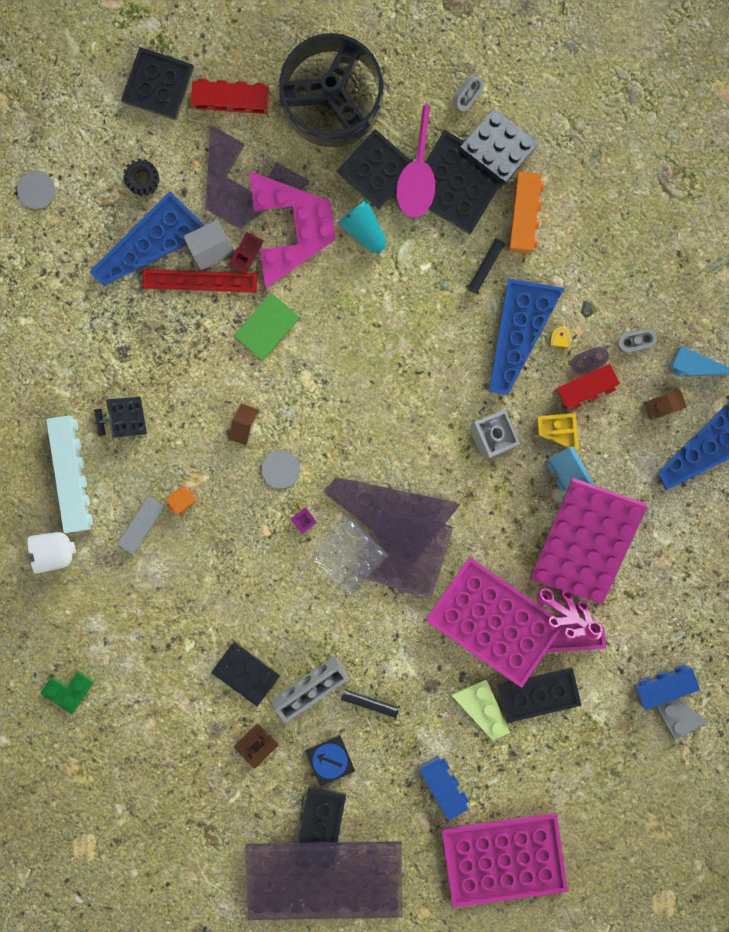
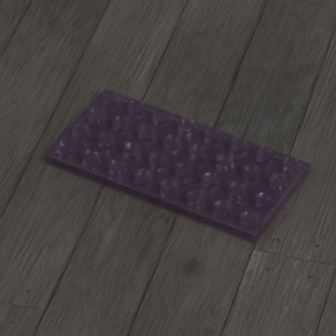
[245,841,403,920]

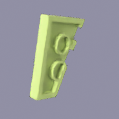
[451,679,510,740]

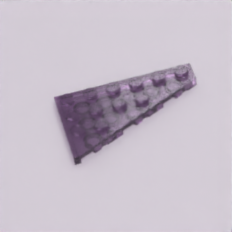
[324,477,460,563]

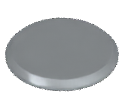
[17,171,55,209]
[262,450,300,488]

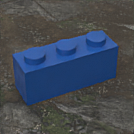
[634,664,700,710]
[419,755,469,821]

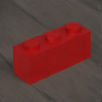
[555,364,620,411]

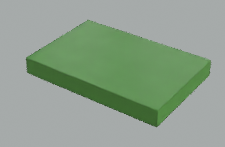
[234,293,300,361]

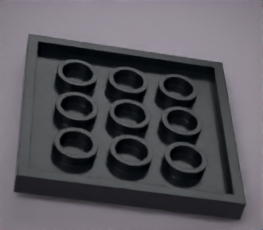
[425,130,501,235]

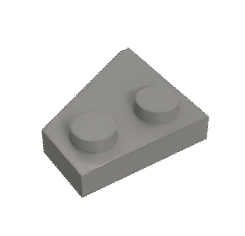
[656,699,708,740]

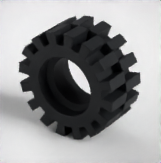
[123,159,160,196]

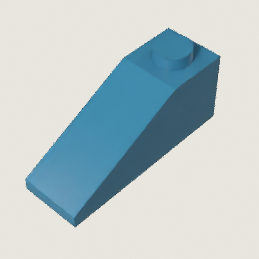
[668,346,729,378]

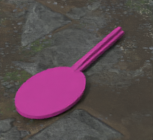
[397,104,435,218]

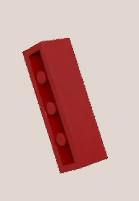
[191,79,270,114]

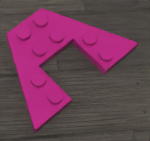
[249,172,336,288]

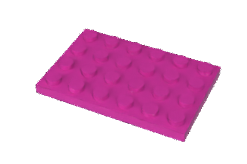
[530,478,647,605]
[425,557,564,688]
[442,813,568,908]

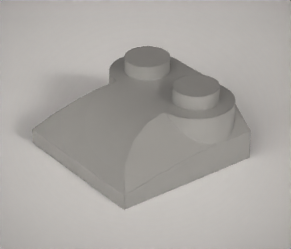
[470,410,520,459]

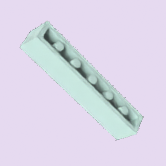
[46,415,93,533]

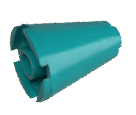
[337,199,387,254]

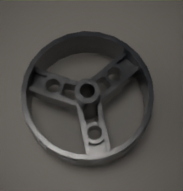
[279,33,383,147]

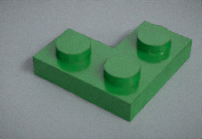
[40,671,94,714]

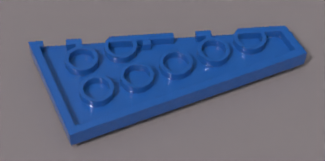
[89,191,204,286]
[489,278,565,395]

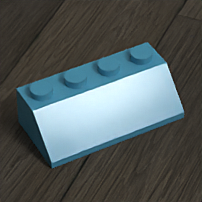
[547,447,594,492]

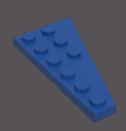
[657,402,729,490]

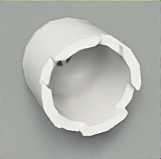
[28,532,76,574]

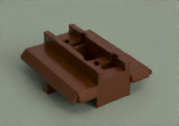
[234,724,278,768]

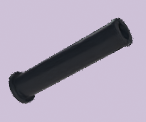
[466,238,505,295]
[341,689,400,720]

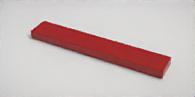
[142,269,258,293]

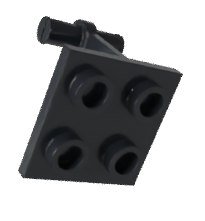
[94,397,147,438]

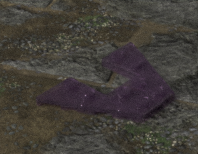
[206,125,310,229]

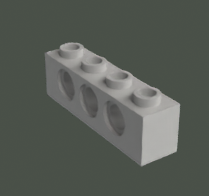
[272,656,349,723]

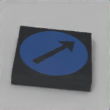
[305,735,355,786]

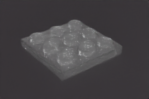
[309,514,388,596]

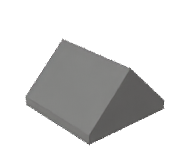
[184,219,234,271]

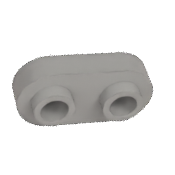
[453,75,483,111]
[617,329,657,353]

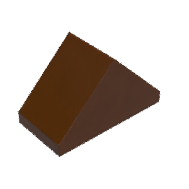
[228,404,259,446]

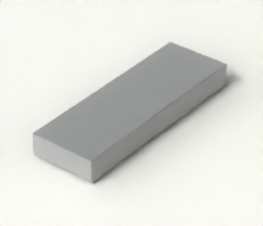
[117,496,166,554]

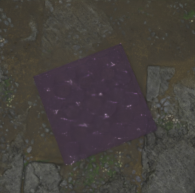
[358,503,454,600]

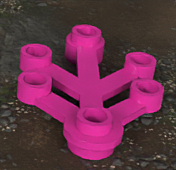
[537,588,602,641]

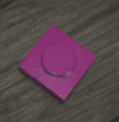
[291,507,317,534]

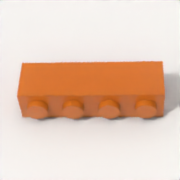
[508,172,544,254]

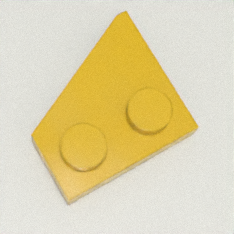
[537,413,579,450]

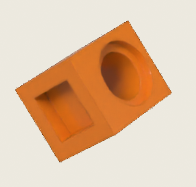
[166,485,198,515]

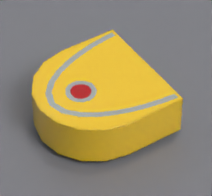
[550,327,571,348]

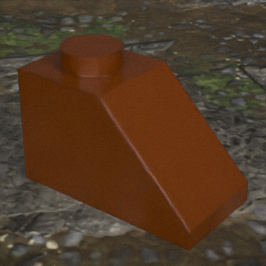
[644,389,687,420]

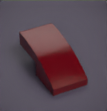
[228,232,264,274]

